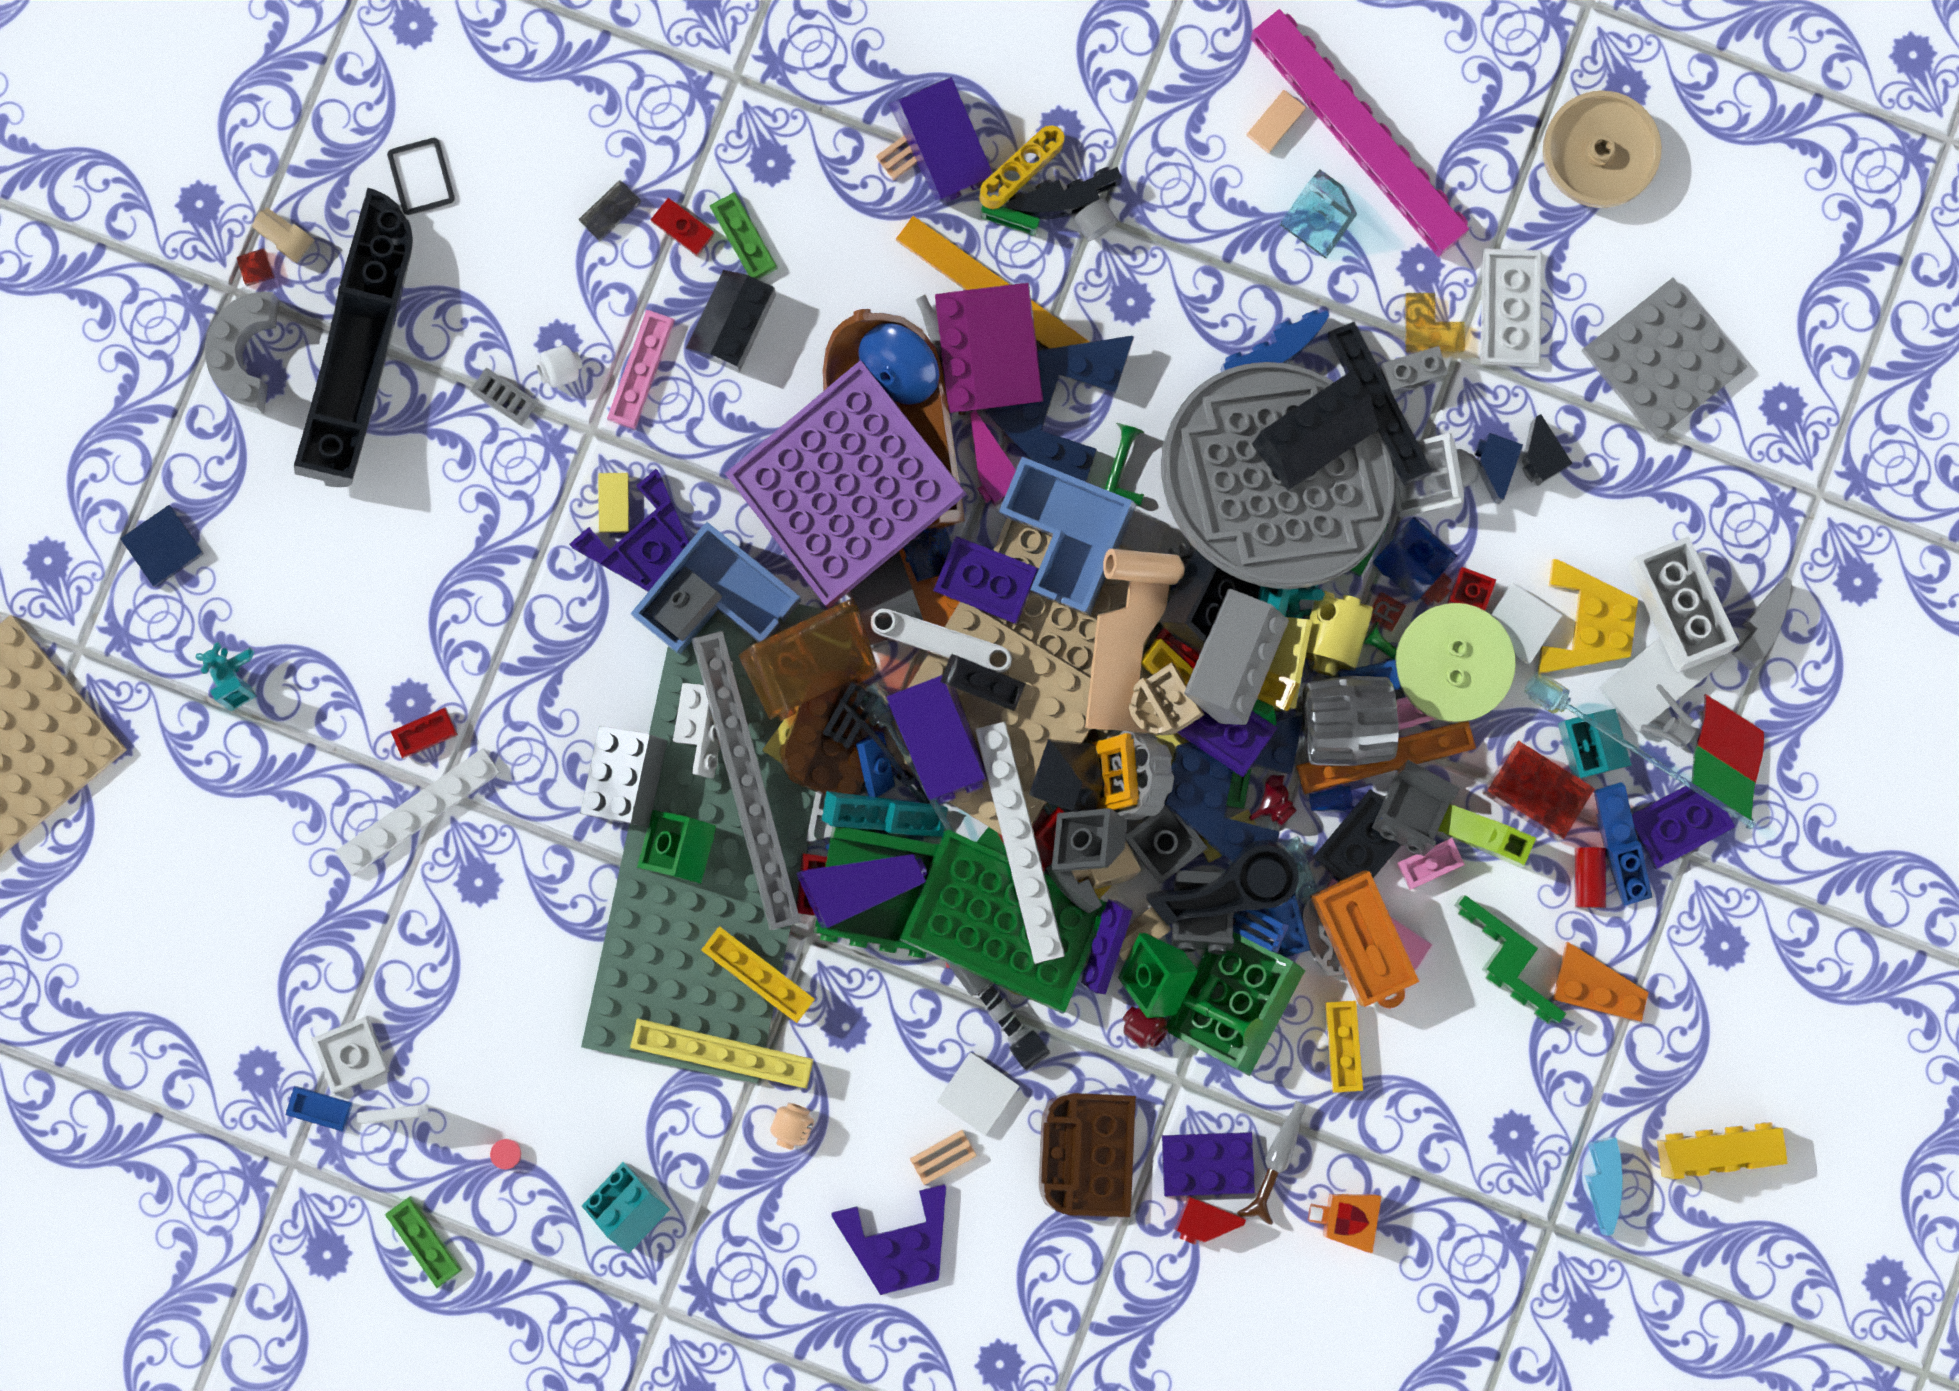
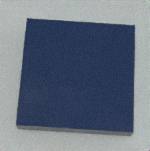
[120,505,205,588]

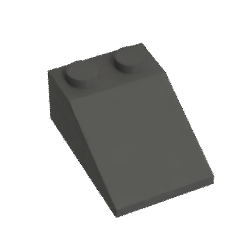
[850,551,923,650]

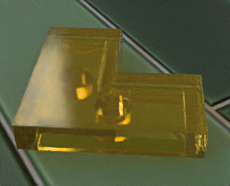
[1404,293,1465,353]

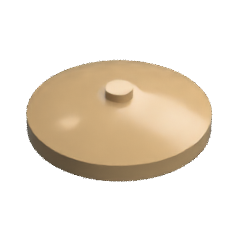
[1543,91,1662,208]

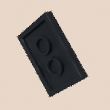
[1312,789,1402,881]

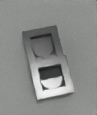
[1046,864,1102,913]

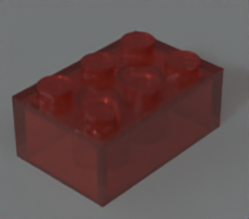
[1482,740,1595,841]

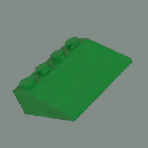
[1166,932,1306,1077]

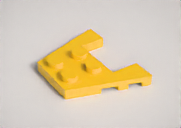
[1537,559,1638,674]

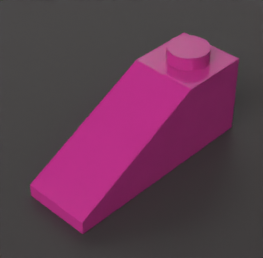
[970,410,1016,507]

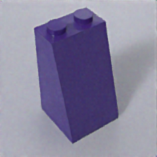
[889,77,993,203]
[886,675,988,804]
[796,854,927,928]

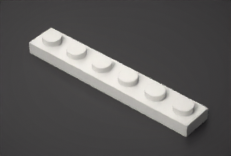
[335,748,501,876]

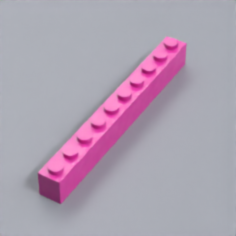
[1250,8,1469,258]

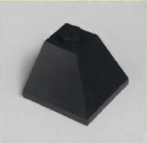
[1029,739,1104,811]

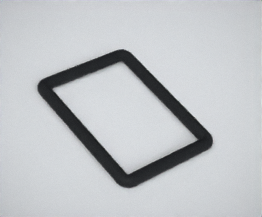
[387,137,455,215]

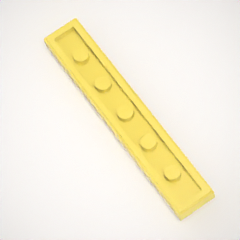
[630,1018,814,1089]

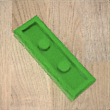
[709,192,778,280]
[384,1196,463,1289]

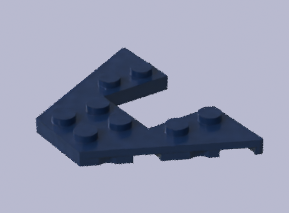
[985,335,1134,482]
[1164,715,1304,862]

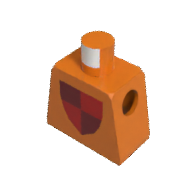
[1308,1194,1382,1254]

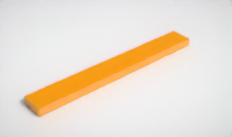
[896,216,1090,349]

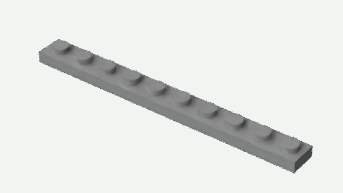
[692,631,801,930]

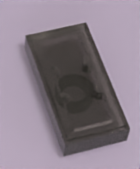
[578,180,641,242]

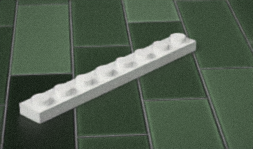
[975,722,1065,963]

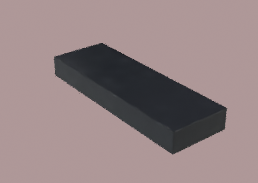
[940,654,1026,711]

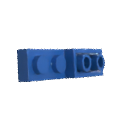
[1220,309,1330,372]
[1593,782,1653,906]

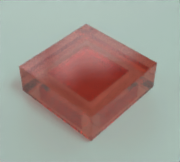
[236,248,275,286]

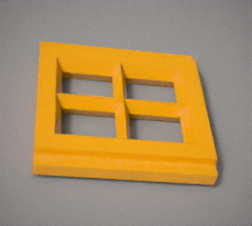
[1092,733,1139,811]

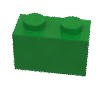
[637,810,717,884]
[1117,933,1198,1018]

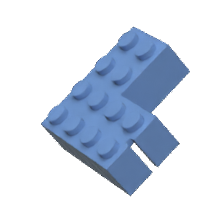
[999,457,1136,616]
[630,522,801,655]

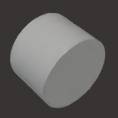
[1074,199,1118,241]

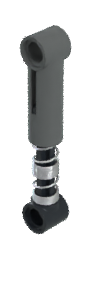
[946,962,1051,1072]

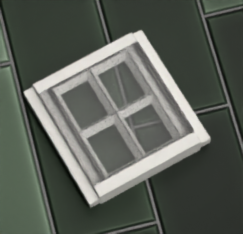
[1393,433,1464,518]

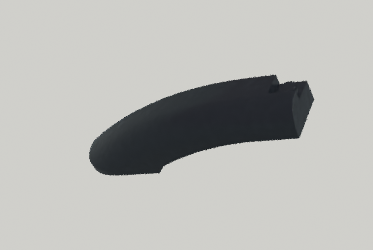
[293,187,413,488]

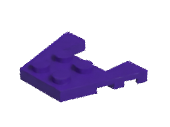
[569,469,689,592]
[831,1184,946,1295]

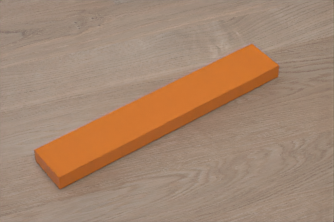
[1296,721,1476,795]

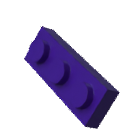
[1081,899,1133,995]

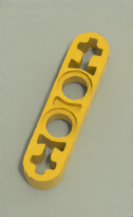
[979,125,1065,209]

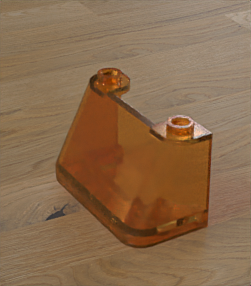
[738,598,878,721]

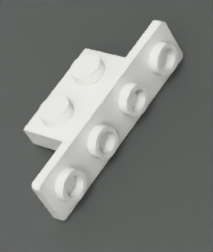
[673,661,733,778]

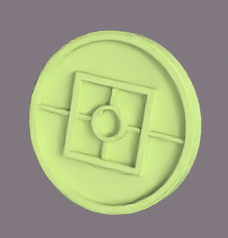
[1395,603,1516,722]

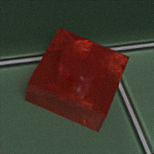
[1420,573,1452,606]

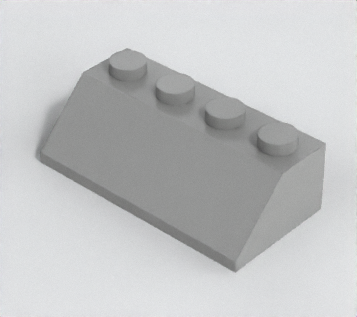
[1184,589,1289,725]

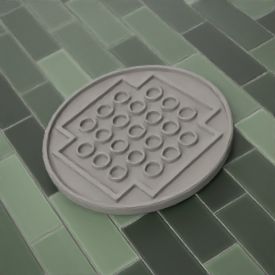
[1161,362,1395,589]

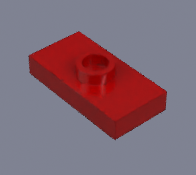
[650,197,715,257]
[390,707,458,759]

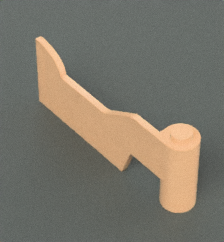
[1085,549,1184,733]

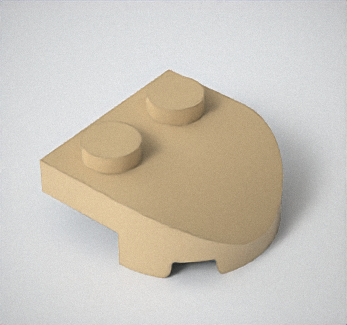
[1129,663,1205,735]

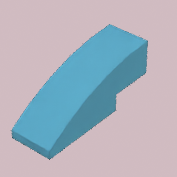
[1584,1137,1623,1236]

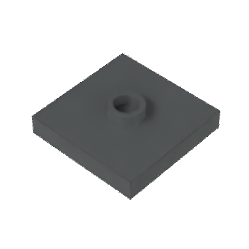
[645,566,723,642]

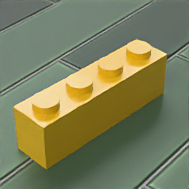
[1657,1122,1788,1180]

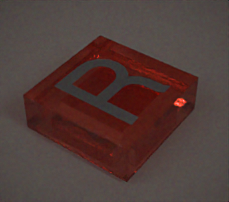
[1370,591,1407,632]

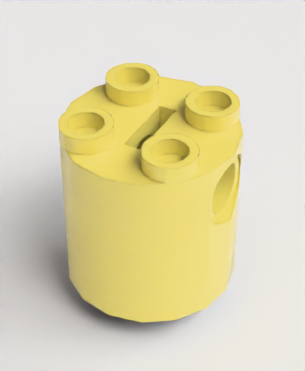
[1305,590,1373,676]

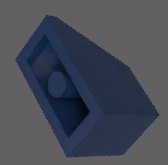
[1474,433,1523,504]

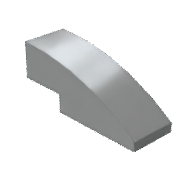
[1732,577,1792,670]

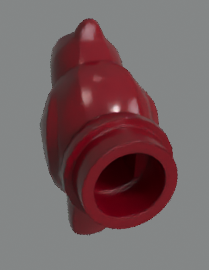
[1248,774,1297,827]

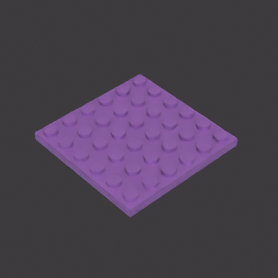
[725,360,967,608]

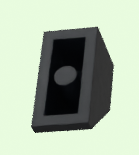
[1522,414,1573,487]

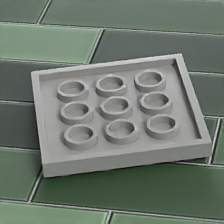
[1581,277,1748,441]

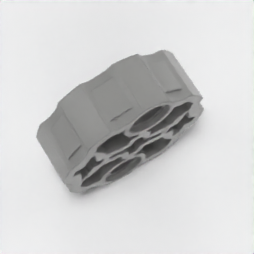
[1099,731,1174,820]

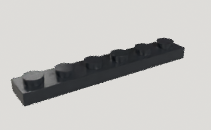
[1327,321,1432,486]

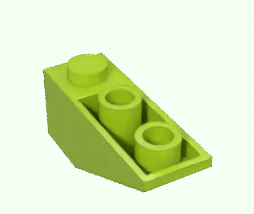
[1438,804,1536,867]

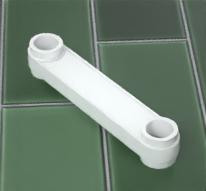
[870,609,1012,673]

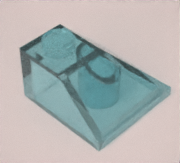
[1279,169,1357,259]

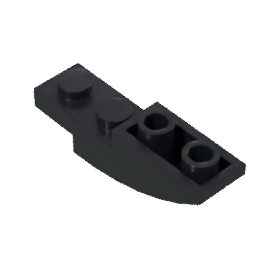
[1005,167,1122,219]

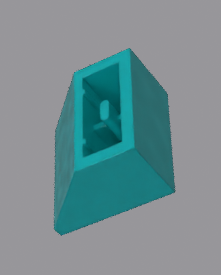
[1558,708,1632,781]
[581,1162,671,1254]

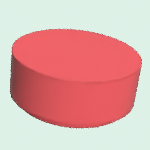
[490,1139,522,1169]

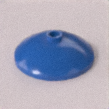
[859,323,939,405]

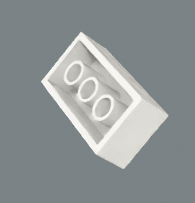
[1628,536,1739,673]

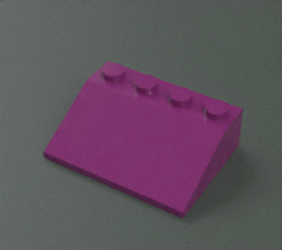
[934,283,1043,413]

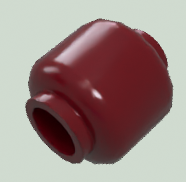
[1122,1006,1168,1049]

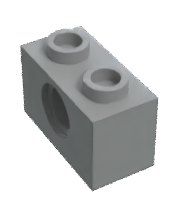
[1379,346,1448,396]

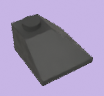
[1052,808,1127,872]

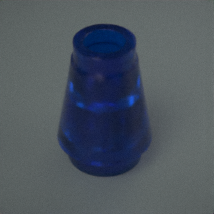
[1309,783,1353,812]

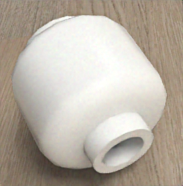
[536,345,583,388]

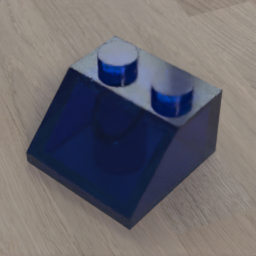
[1372,517,1458,602]

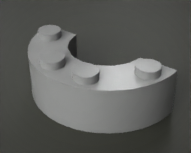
[205,292,279,415]

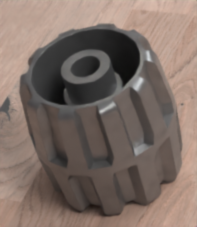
[1302,676,1399,766]

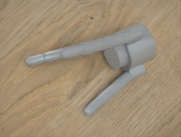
[1641,684,1696,747]

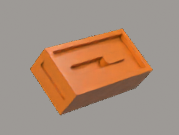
[1309,870,1420,1009]

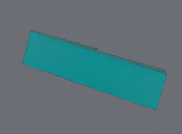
[821,791,948,837]

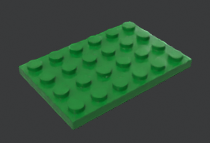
[900,829,1107,1014]

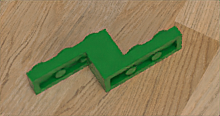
[1454,895,1567,1024]

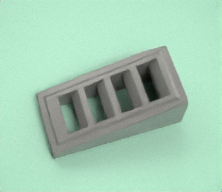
[470,367,538,427]

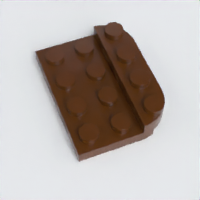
[779,670,892,796]
[1038,1093,1136,1218]

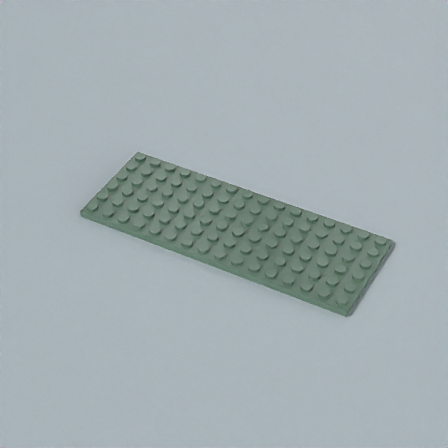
[581,604,856,1084]

